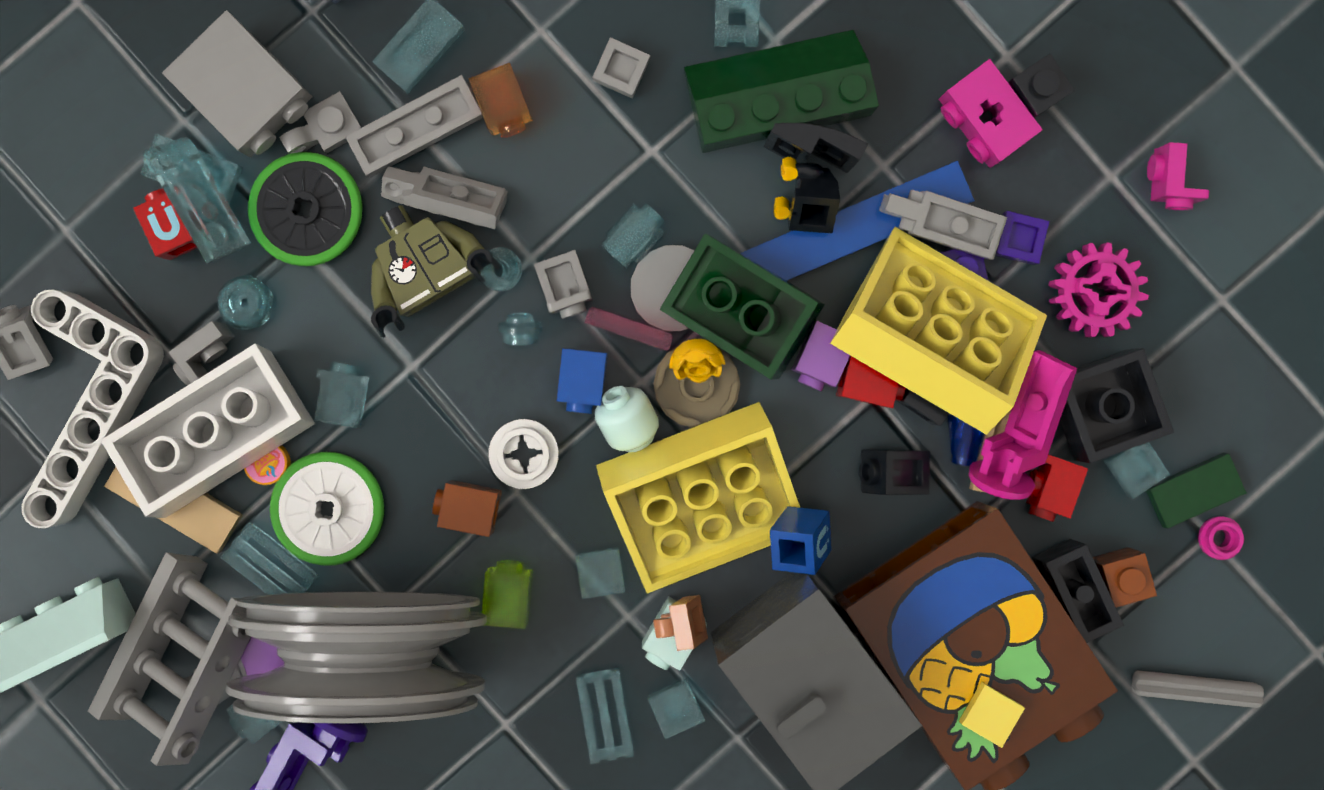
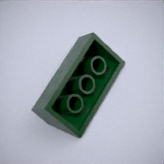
[684,30,879,153]

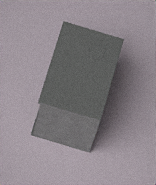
[711,572,922,790]

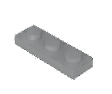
[345,75,484,178]

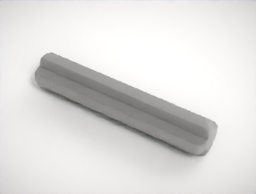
[1131,670,1264,708]

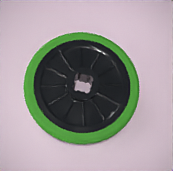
[248,152,362,266]

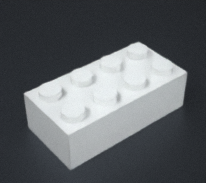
[100,343,315,518]

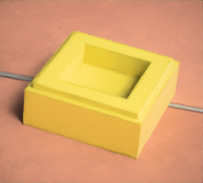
[959,682,1025,748]

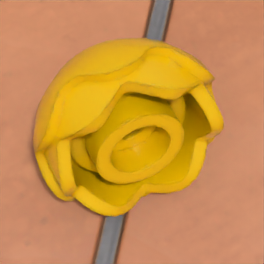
[669,339,726,383]

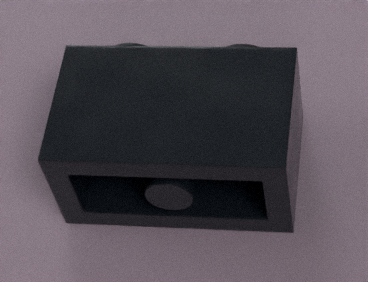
[1032,539,1124,643]

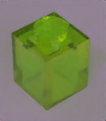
[482,560,533,629]

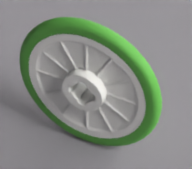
[270,452,384,566]

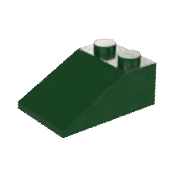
[659,233,825,380]

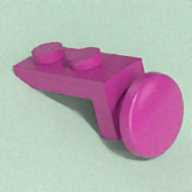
[969,350,1078,500]

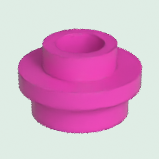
[1198,516,1244,560]

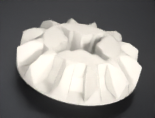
[489,419,559,489]

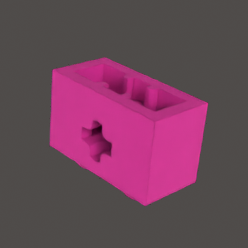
[938,59,1043,168]

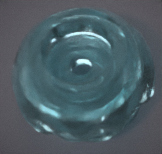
[217,276,273,331]

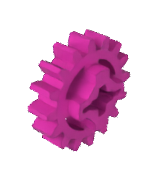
[1048,242,1149,338]

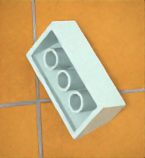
[0,577,136,693]

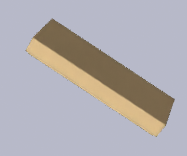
[104,467,243,554]

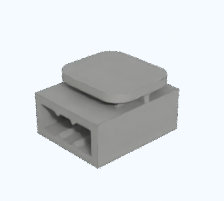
[162,10,313,158]

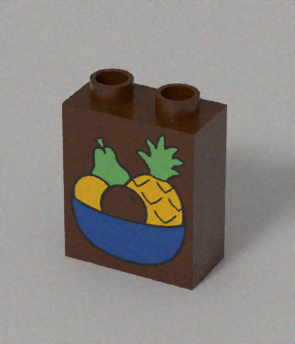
[834,501,1118,790]

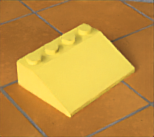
[830,227,1047,435]
[596,402,800,594]

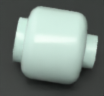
[595,386,659,452]

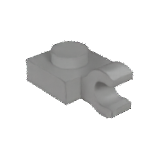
[279,91,362,154]

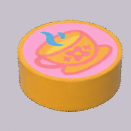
[244,445,291,485]

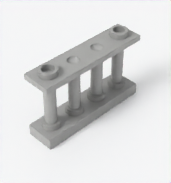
[88,552,251,766]

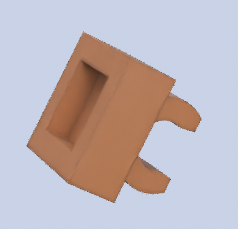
[653,595,708,651]

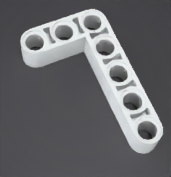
[21,289,164,528]

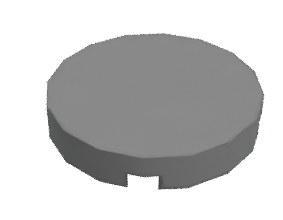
[631,245,694,332]

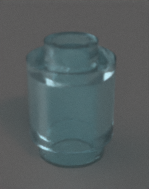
[601,203,666,268]

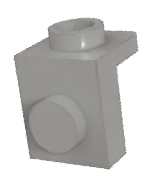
[534,250,593,319]

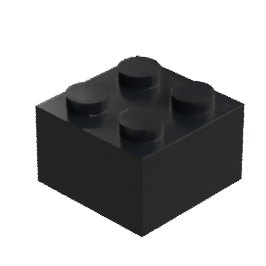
[1060,348,1174,463]

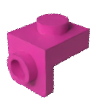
[1147,142,1209,210]

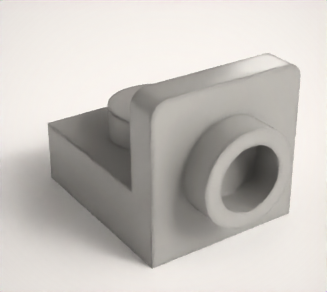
[0,305,53,380]
[169,321,235,386]

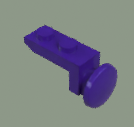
[250,722,368,790]

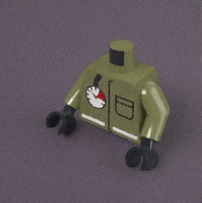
[371,205,501,338]

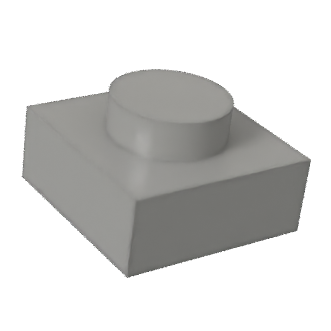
[592,37,650,99]

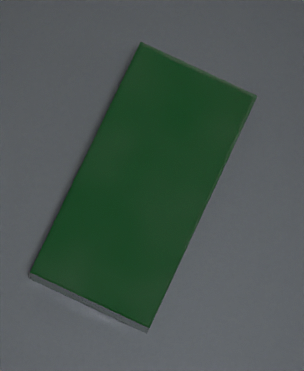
[1145,453,1247,529]

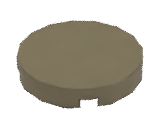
[653,346,740,427]

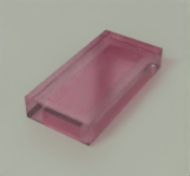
[584,307,673,352]

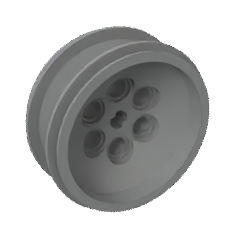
[226,591,487,723]

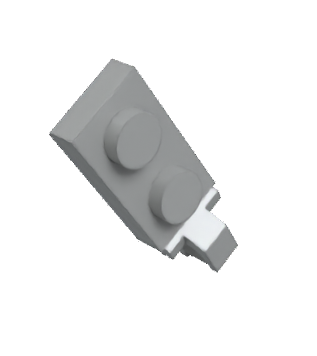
[381,166,508,229]
[879,190,1007,260]

